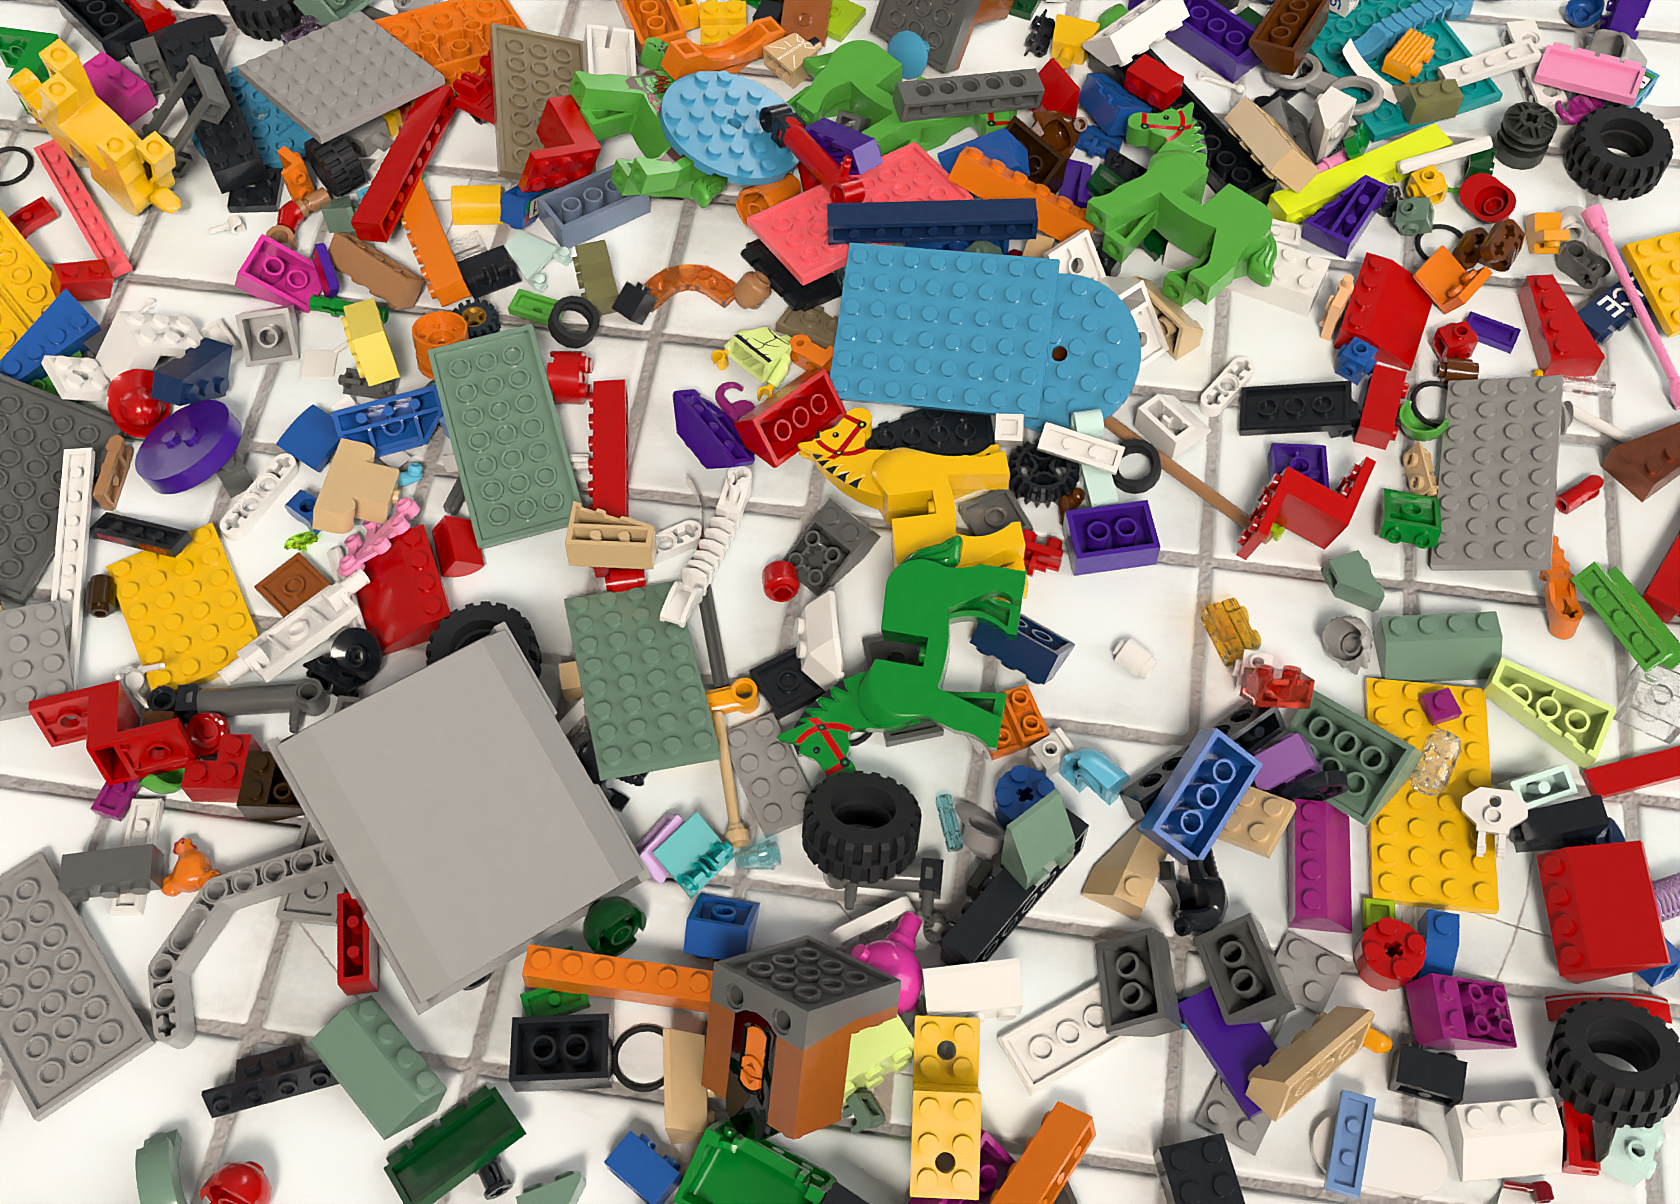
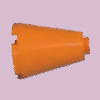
[736,173,801,227]

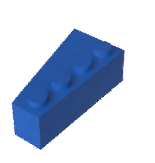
[0,288,101,384]

